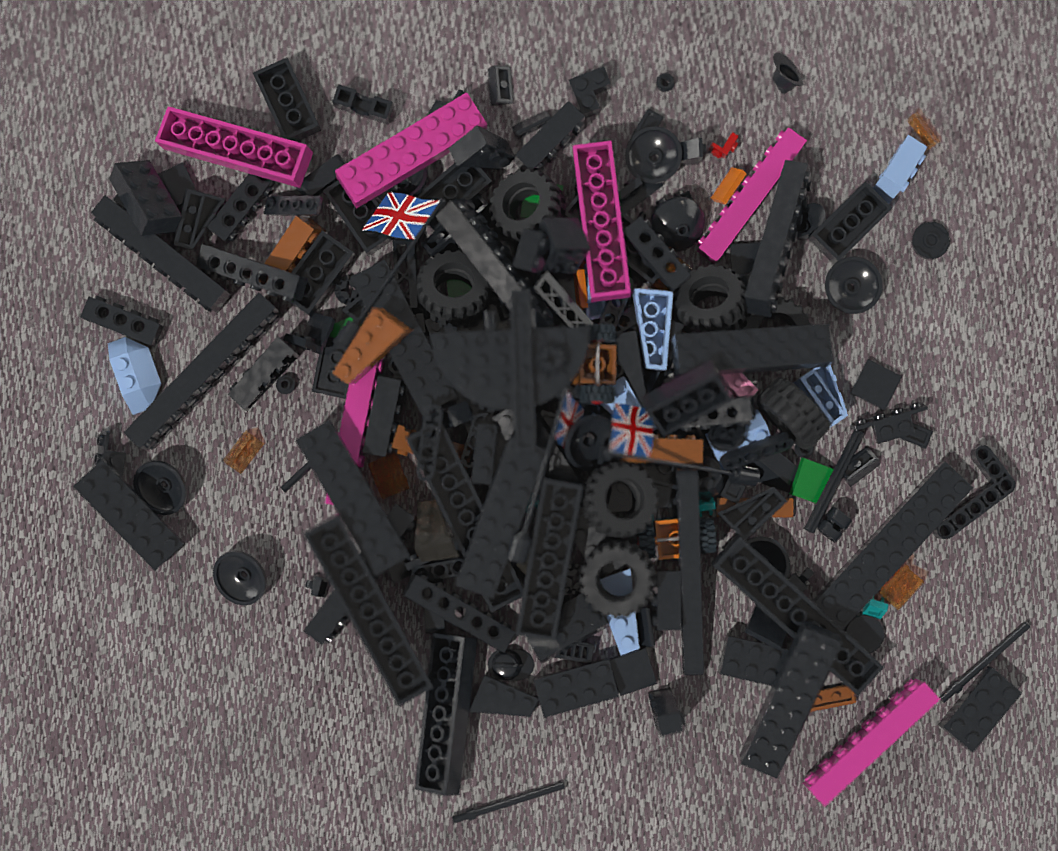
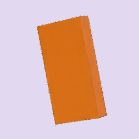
[711,167,747,205]
[573,270,588,310]

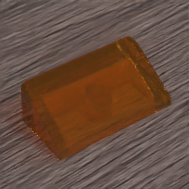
[907,112,940,149]
[223,430,264,474]

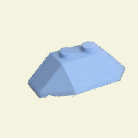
[108,337,162,415]

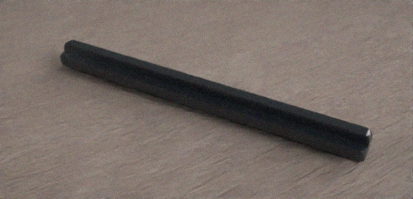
[804,430,864,534]

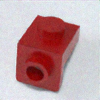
[709,132,739,159]

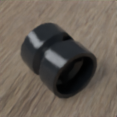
[817,507,853,543]

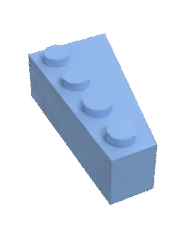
[632,288,673,371]
[600,568,639,655]

